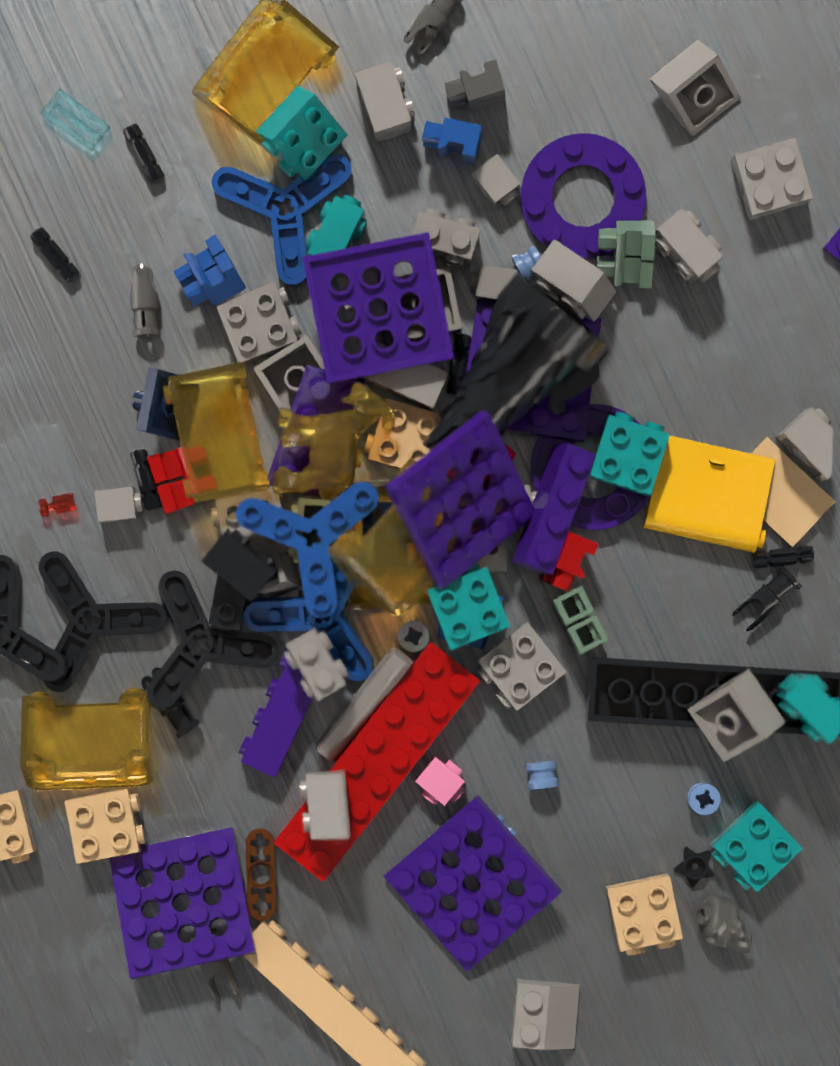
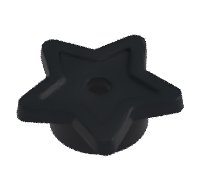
[674,847,715,888]

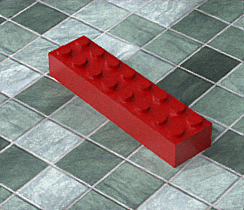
[273,641,480,882]

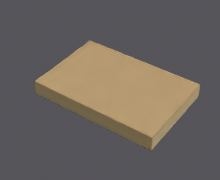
[750,437,836,548]

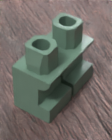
[596,220,656,289]
[552,586,609,654]

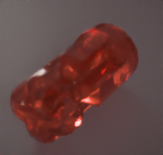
[38,492,77,517]

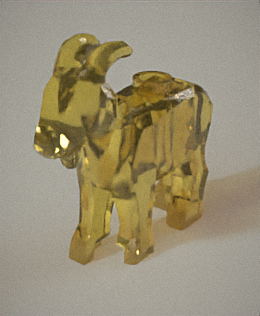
[272,383,396,500]

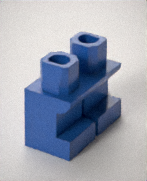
[422,117,483,166]
[173,234,247,307]

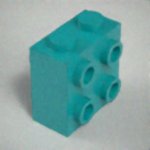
[256,86,348,181]
[305,195,368,256]
[588,412,670,497]
[427,564,510,650]
[776,673,840,744]
[710,800,803,892]

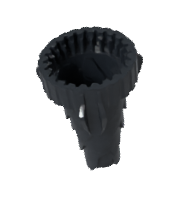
[422,272,609,471]

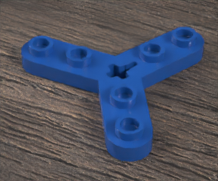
[212,154,352,286]
[236,482,379,618]
[243,543,374,681]

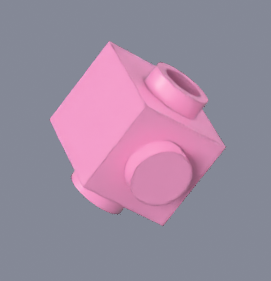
[415,756,465,806]

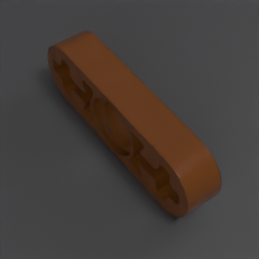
[245,828,277,921]

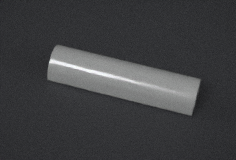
[317,645,413,762]

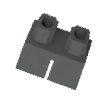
[445,59,506,110]

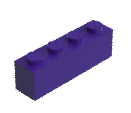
[512,443,596,574]
[238,650,314,778]

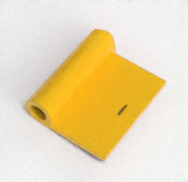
[643,436,775,553]

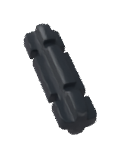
[123,123,164,184]
[30,227,80,283]
[446,333,472,395]
[130,449,162,511]
[752,546,814,568]

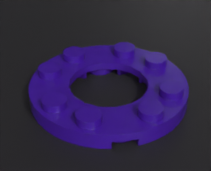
[520,133,646,260]
[531,404,651,530]

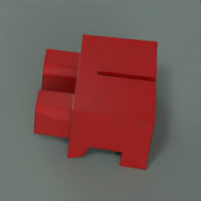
[147,446,218,515]
[539,531,599,592]

